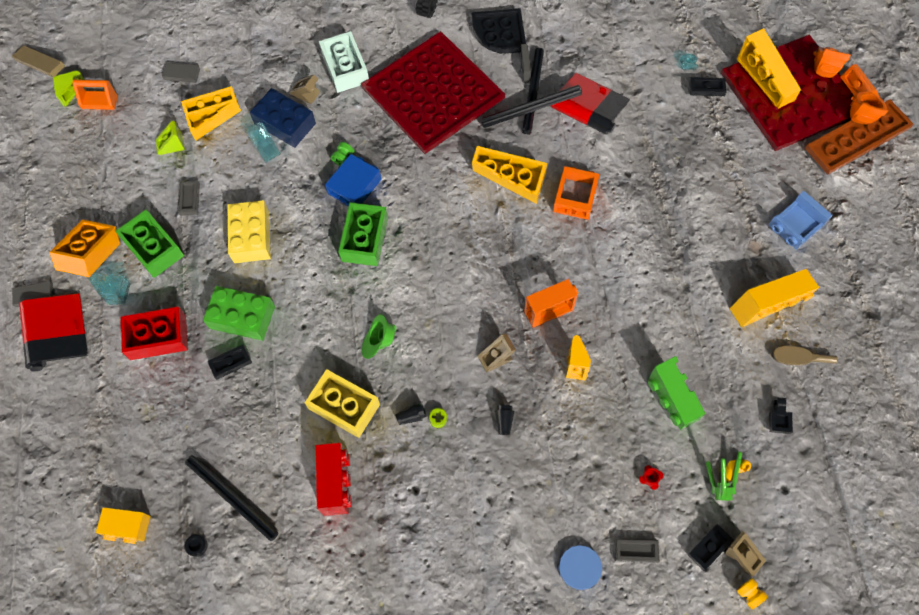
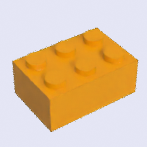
[50,220,120,277]

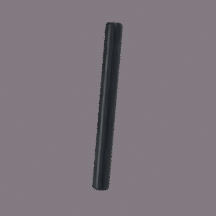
[522,48,544,135]
[481,85,582,128]
[185,455,279,541]

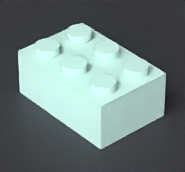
[319,31,369,93]

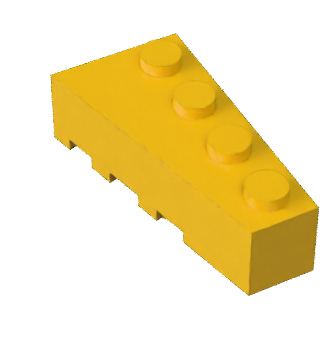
[737,28,801,109]
[472,146,547,204]
[729,269,820,328]

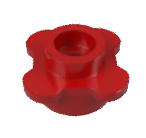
[639,465,664,490]

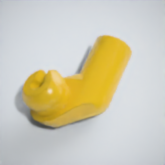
[726,459,751,482]

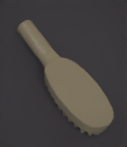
[773,346,837,365]

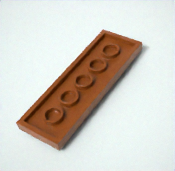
[805,99,914,175]

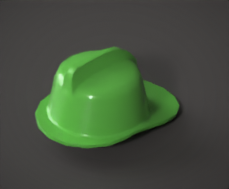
[361,314,396,359]

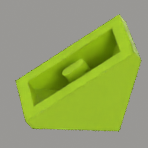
[53,70,85,107]
[155,121,185,155]

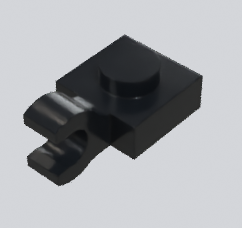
[769,397,793,434]

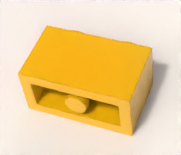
[96,508,151,544]

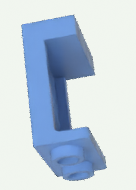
[769,191,833,250]

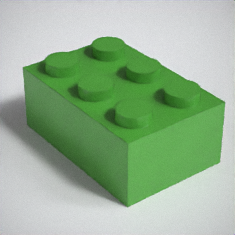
[338,203,388,266]
[115,210,184,278]
[203,286,275,341]

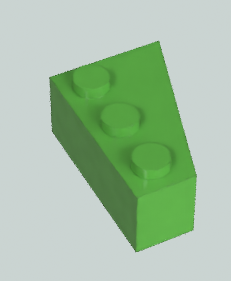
[648,356,705,430]

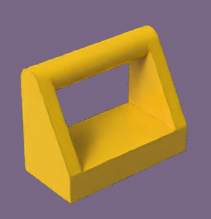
[566,335,591,380]

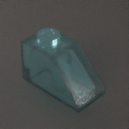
[244,121,281,163]
[87,273,131,306]

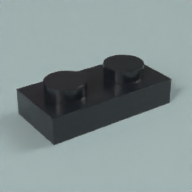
[689,77,727,97]
[207,344,253,380]
[688,524,734,571]

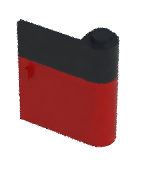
[551,73,630,135]
[19,294,88,371]

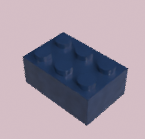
[250,88,316,148]

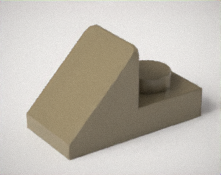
[289,74,320,104]
[478,334,516,372]
[725,531,766,577]

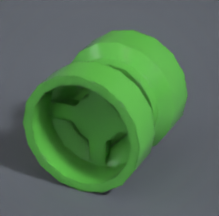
[331,142,355,166]

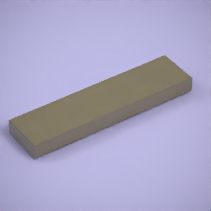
[12,45,65,77]

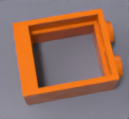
[553,166,600,220]
[524,279,578,328]

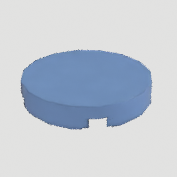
[559,545,603,590]

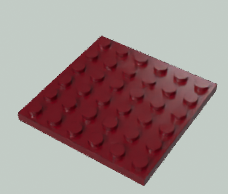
[361,31,505,154]
[721,34,854,151]

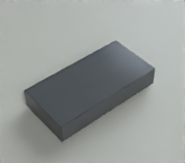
[521,44,531,83]
[162,63,200,83]
[178,180,200,216]
[12,281,53,307]
[615,539,660,563]

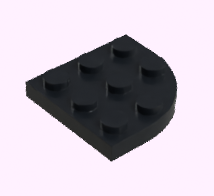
[472,8,526,54]

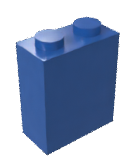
[325,154,382,206]

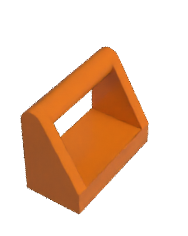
[841,64,880,98]
[73,79,118,110]

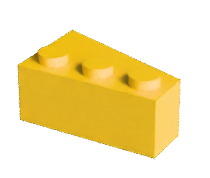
[181,86,241,141]

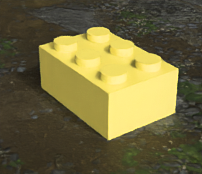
[227,200,271,263]
[305,369,380,438]

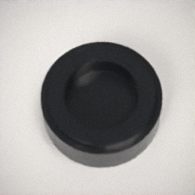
[184,534,208,557]

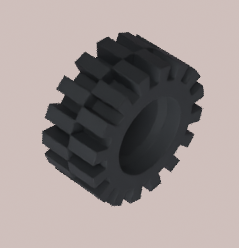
[416,0,438,18]

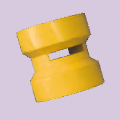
[736,578,768,610]

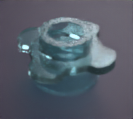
[680,54,698,70]

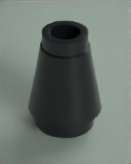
[395,402,427,425]
[495,405,515,435]

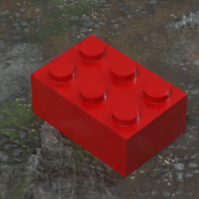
[120,307,188,360]
[315,443,352,516]

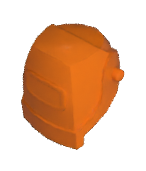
[813,47,851,78]
[850,92,889,124]

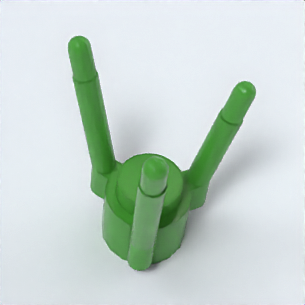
[706,452,742,501]

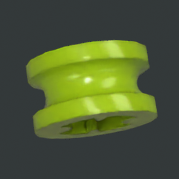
[429,408,447,428]

